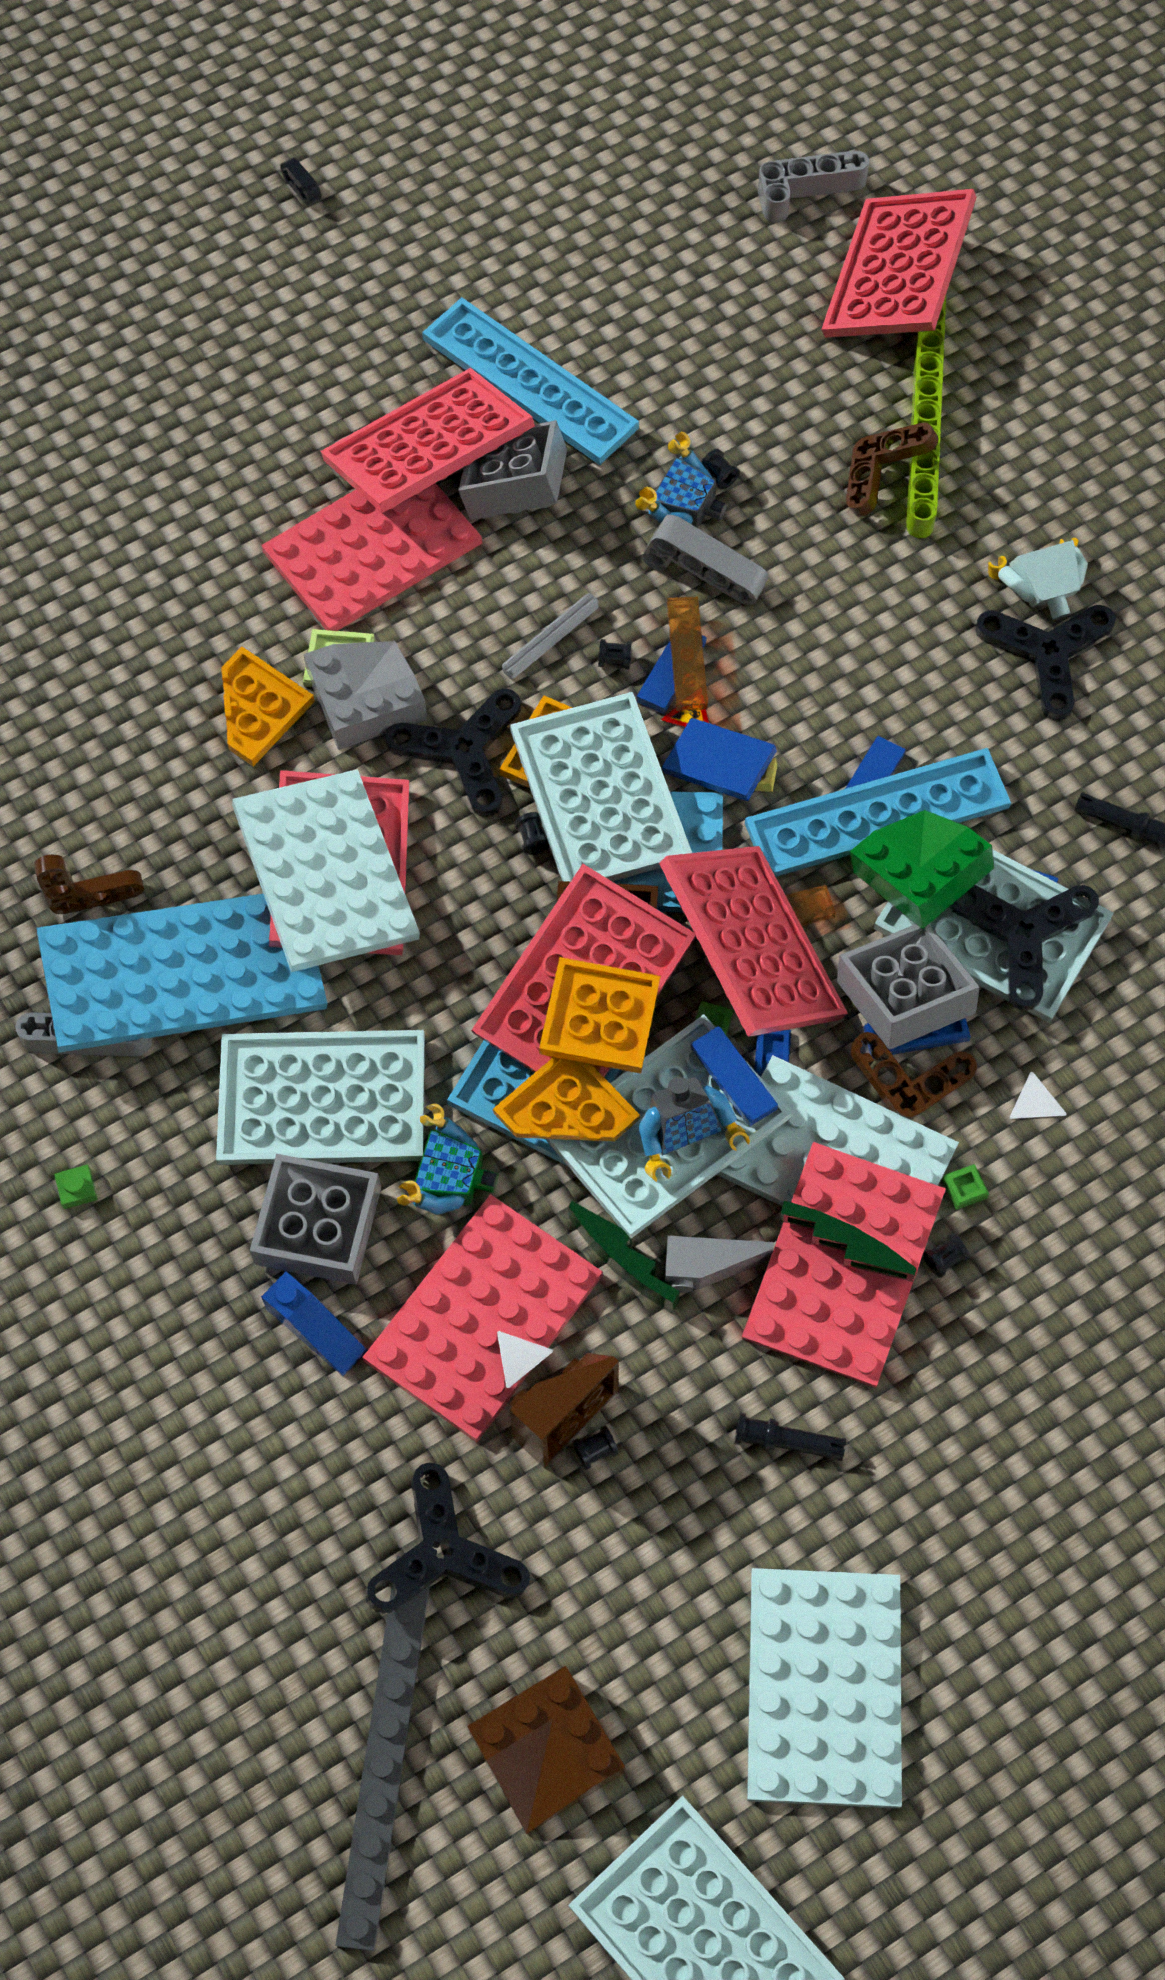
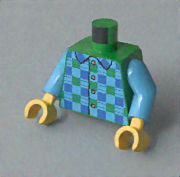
[397,1103,499,1215]

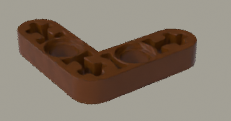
[846,423,939,517]
[34,854,144,914]
[851,1032,977,1120]

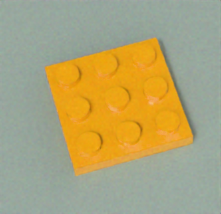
[539,957,661,1074]

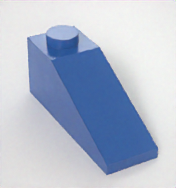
[261,1271,367,1376]

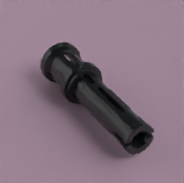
[1074,792,1165,850]
[734,1412,846,1461]

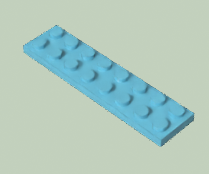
[422,297,639,465]
[745,748,1011,877]

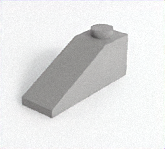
[665,1236,773,1293]

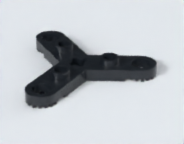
[975,605,1116,721]
[386,689,521,817]
[949,885,1099,1011]
[365,1463,530,1614]

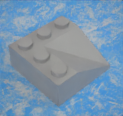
[458,420,567,520]
[304,641,427,750]
[837,924,980,1050]
[250,1154,381,1285]

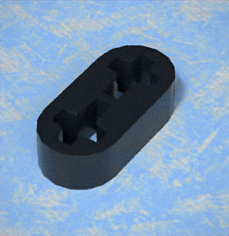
[280,157,321,205]

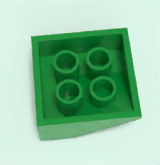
[850,810,995,929]

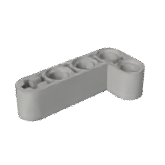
[758,151,869,223]
[642,515,769,605]
[15,1012,153,1057]

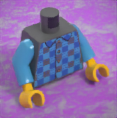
[635,432,727,528]
[639,1077,750,1182]

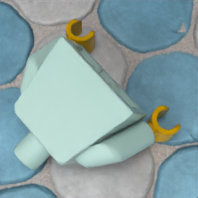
[988,537,1088,620]

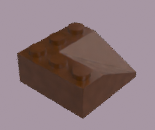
[510,1353,619,1468]
[467,1666,625,1834]

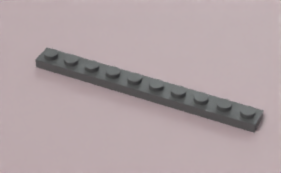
[335,1555,431,1952]

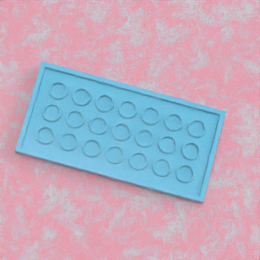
[36,894,327,1053]

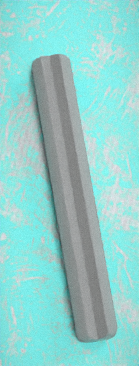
[502,593,599,679]

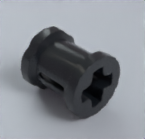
[701,448,740,489]
[598,639,632,670]
[514,812,550,855]
[923,1233,970,1278]
[572,1425,619,1470]

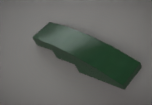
[781,1200,916,1282]
[568,1201,680,1314]

